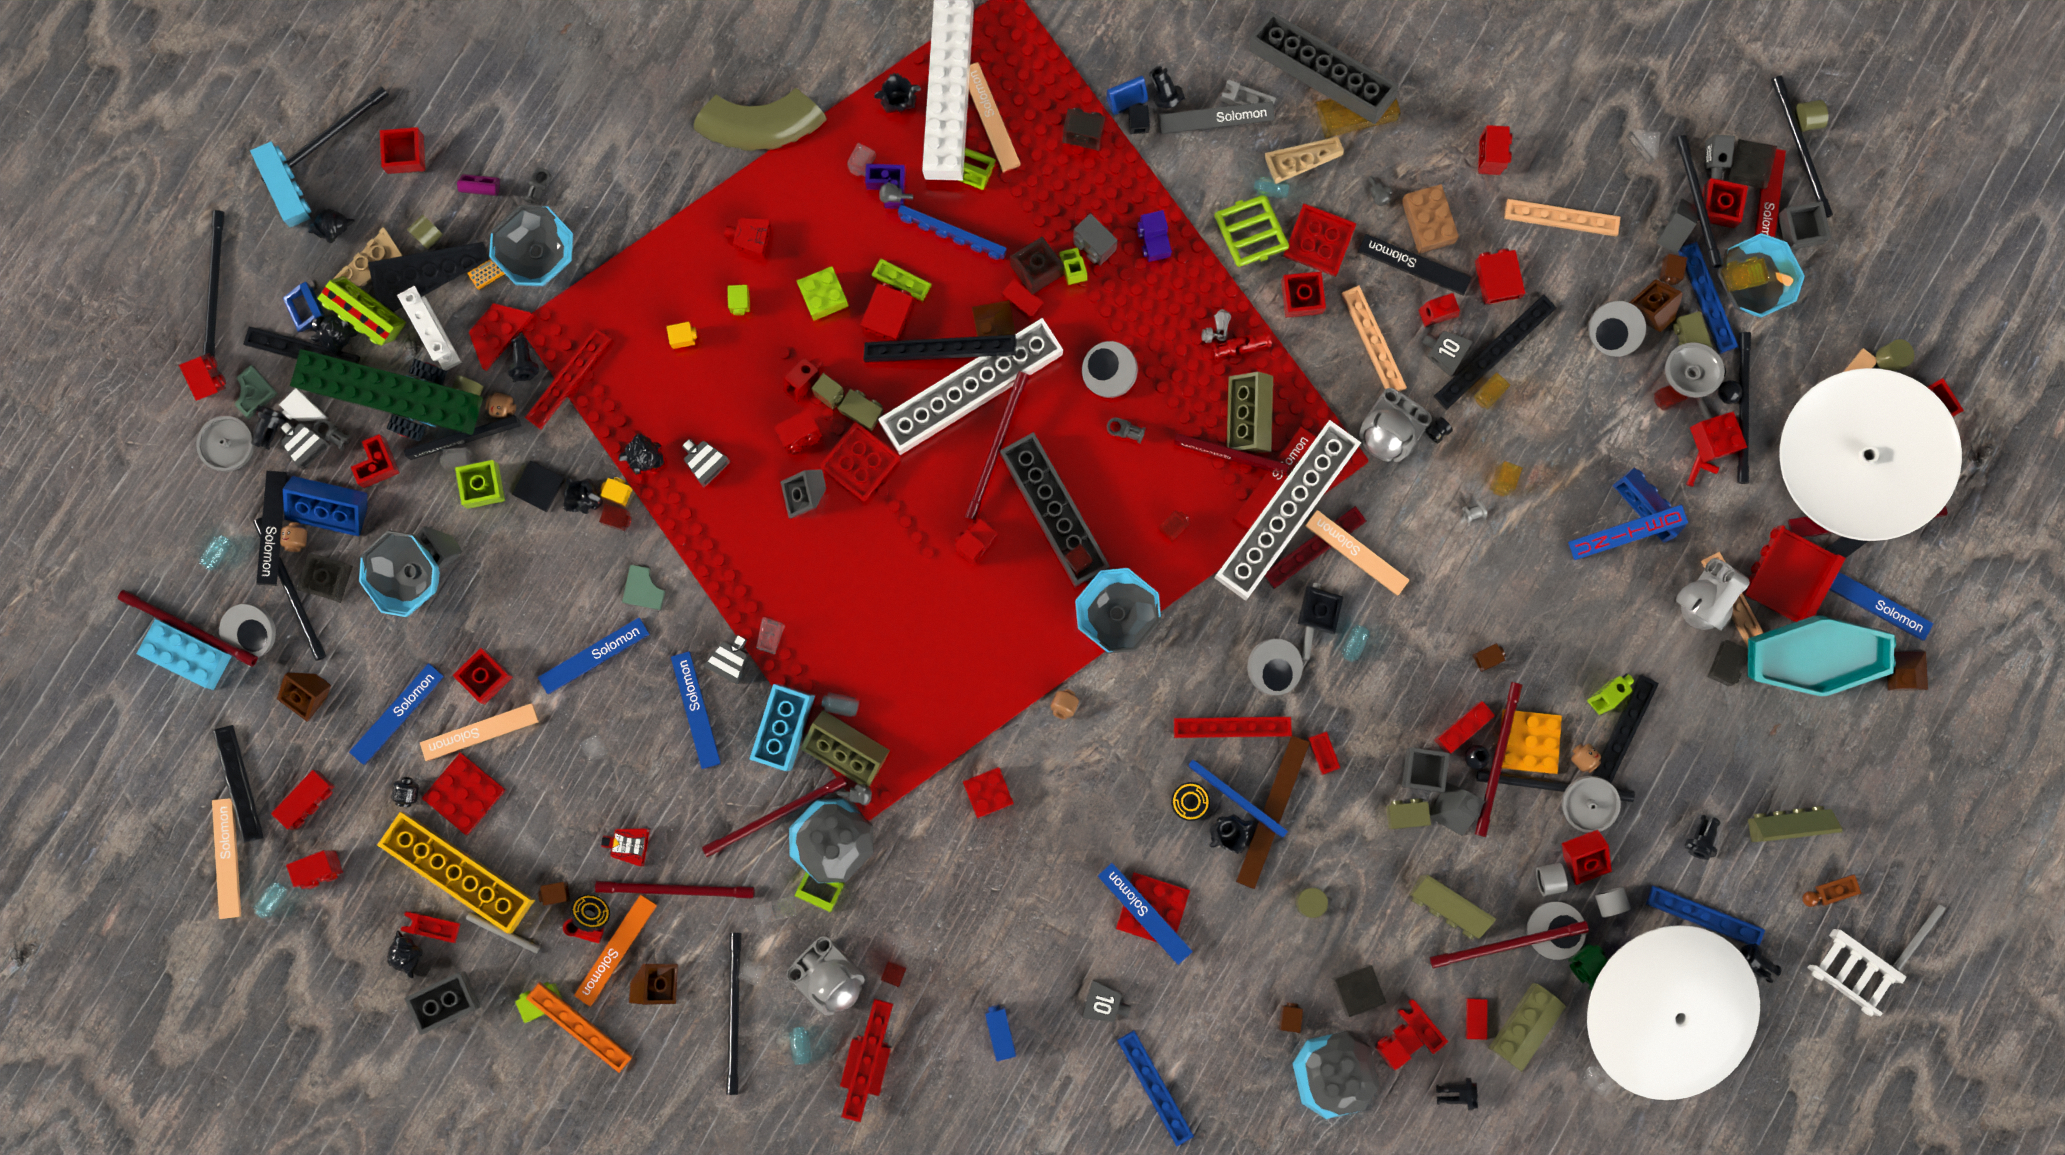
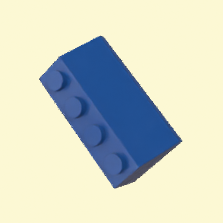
[1612,467,1686,543]
[283,476,368,537]

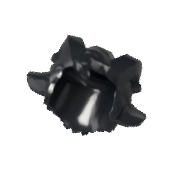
[874,73,921,113]
[308,209,355,243]
[310,315,359,353]
[619,434,664,475]
[563,478,603,514]
[1209,814,1253,854]
[387,931,423,979]

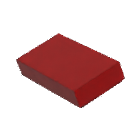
[1002,279,1043,318]
[1308,731,1341,775]
[1466,998,1488,1040]

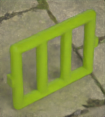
[1214,195,1289,267]

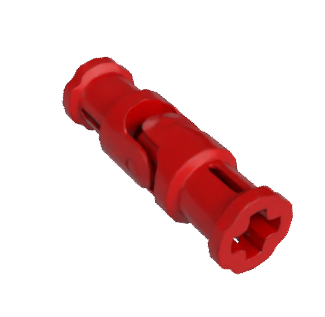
[1211,331,1272,360]

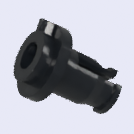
[1149,66,1185,109]
[507,338,539,383]
[251,405,287,450]
[1685,815,1721,860]
[1740,943,1782,983]
[1436,1078,1478,1110]

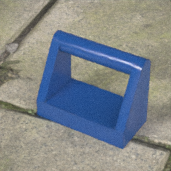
[1106,76,1148,115]
[283,282,326,332]

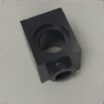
[1128,103,1150,134]

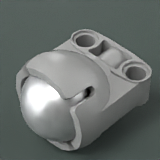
[1359,388,1432,462]
[1676,558,1750,631]
[787,936,865,1016]

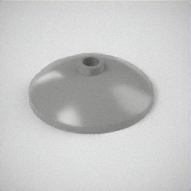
[1665,343,1725,398]

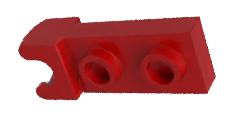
[401,911,461,943]
[1397,999,1448,1055]

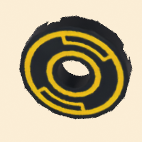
[1171,782,1210,821]
[570,894,610,932]

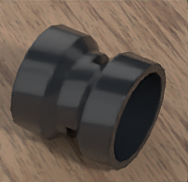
[1425,417,1453,444]

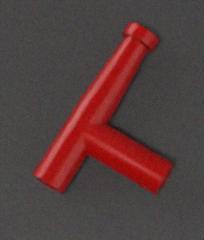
[1686,452,1719,487]

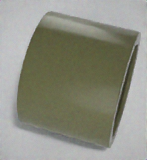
[1796,100,1828,132]
[407,214,443,250]
[1876,339,1915,372]
[451,375,484,396]
[1295,888,1328,918]

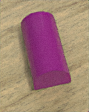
[457,174,500,196]

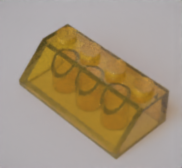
[1315,97,1401,138]

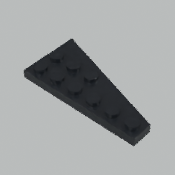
[368,241,488,312]

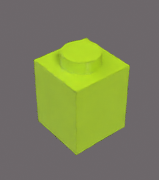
[728,285,750,315]

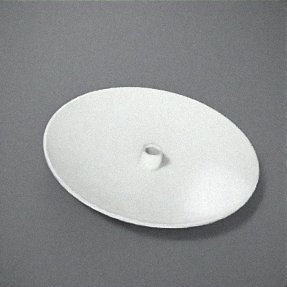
[1779,368,1962,541]
[1587,925,1760,1100]

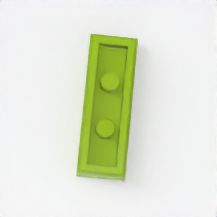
[872,258,932,302]

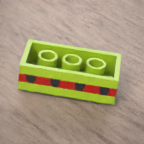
[317,276,407,346]

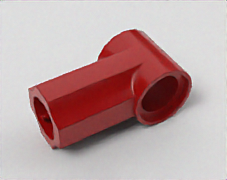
[563,918,605,944]

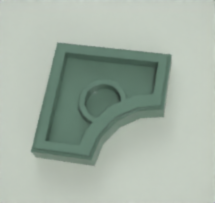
[235,365,278,419]
[622,565,665,610]

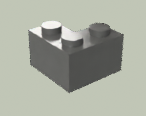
[1656,198,1699,254]

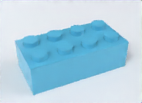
[250,141,312,228]
[136,619,232,690]
[750,684,815,771]

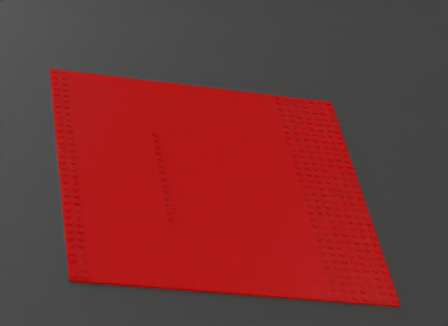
[521,0,1368,820]

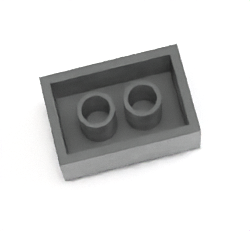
[404,971,481,1035]

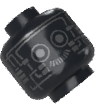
[391,777,419,807]

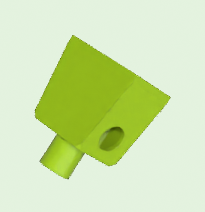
[1587,673,1634,715]

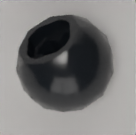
[1717,380,1743,404]
[1465,745,1489,769]

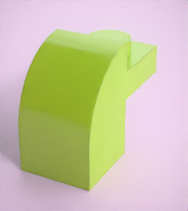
[1059,247,1087,285]

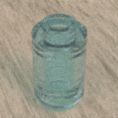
[1254,176,1290,199]
[199,534,232,571]
[1341,625,1370,662]
[822,692,859,717]
[253,881,287,919]
[789,1027,812,1065]

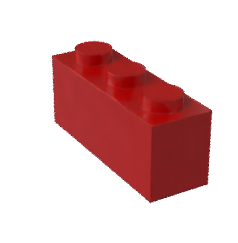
[1434,701,1495,754]
[271,770,335,830]

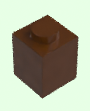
[1659,254,1687,285]
[1472,643,1506,672]
[538,882,570,906]
[1278,1002,1303,1033]

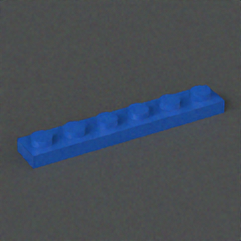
[898,205,1007,260]

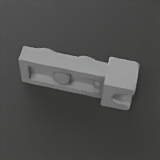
[1220,80,1276,105]

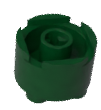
[1568,944,1608,990]

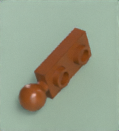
[1802,874,1861,907]

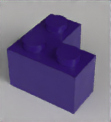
[865,164,906,209]
[1137,210,1172,262]

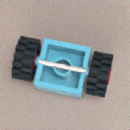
[386,358,448,441]

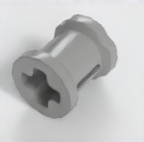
[1462,501,1487,523]

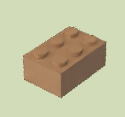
[1402,184,1459,254]

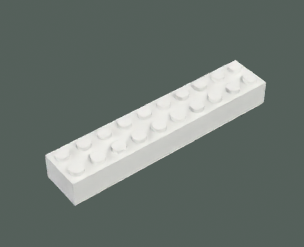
[922,0,974,180]
[878,318,1063,455]
[1215,420,1361,601]

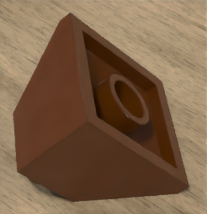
[1629,279,1683,332]
[972,300,1016,337]
[1887,651,1928,691]
[277,672,331,722]
[629,964,678,1005]

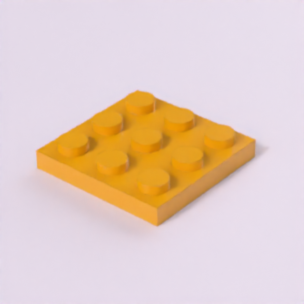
[1500,709,1562,774]

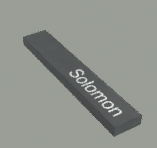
[1160,101,1275,134]

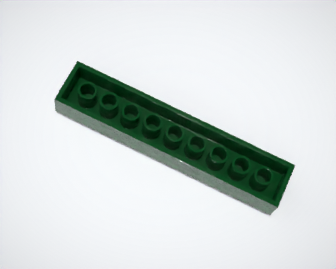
[290,349,483,435]

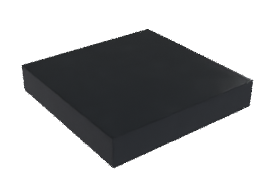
[512,461,565,513]
[1298,586,1343,634]

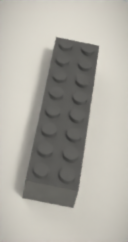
[1250,12,1398,124]
[1000,432,1110,589]

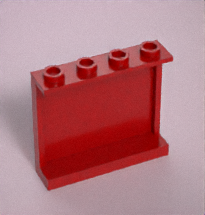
[1742,525,1846,622]

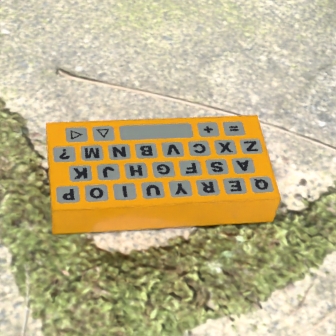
[468,259,505,290]

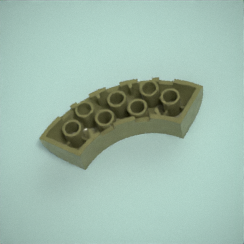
[694,88,827,151]

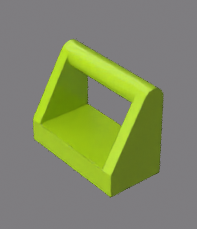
[958,148,996,190]
[794,872,845,912]

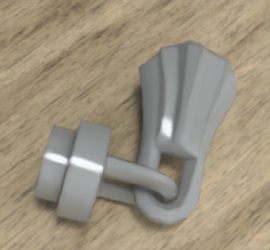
[1202,309,1231,343]

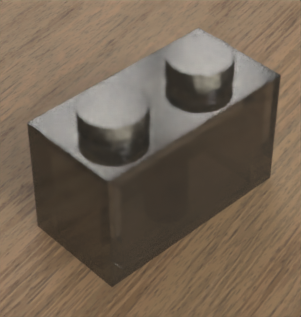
[1707,640,1748,686]

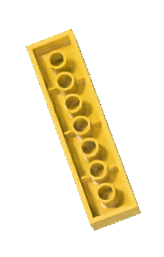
[377,812,535,934]

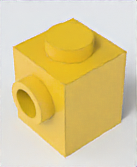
[667,322,698,349]
[600,477,633,507]

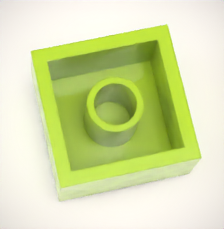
[797,266,849,321]
[455,460,505,509]

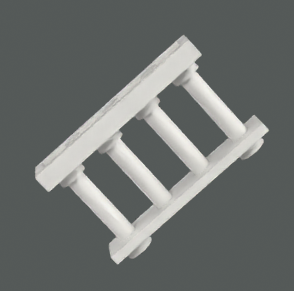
[397,286,462,371]
[1807,929,1906,1017]

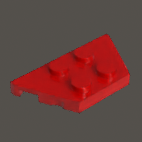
[469,303,535,371]

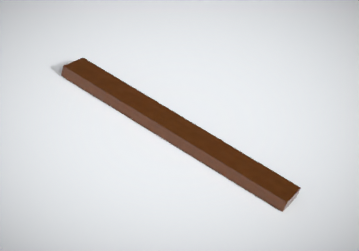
[1236,736,1310,889]

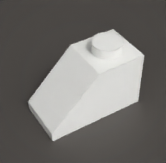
[279,388,328,422]

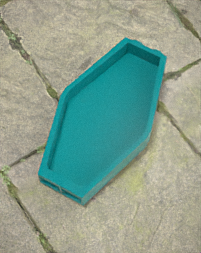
[1748,615,1896,696]

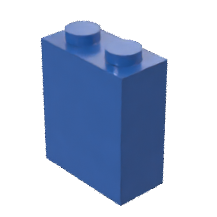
[985,1004,1016,1062]

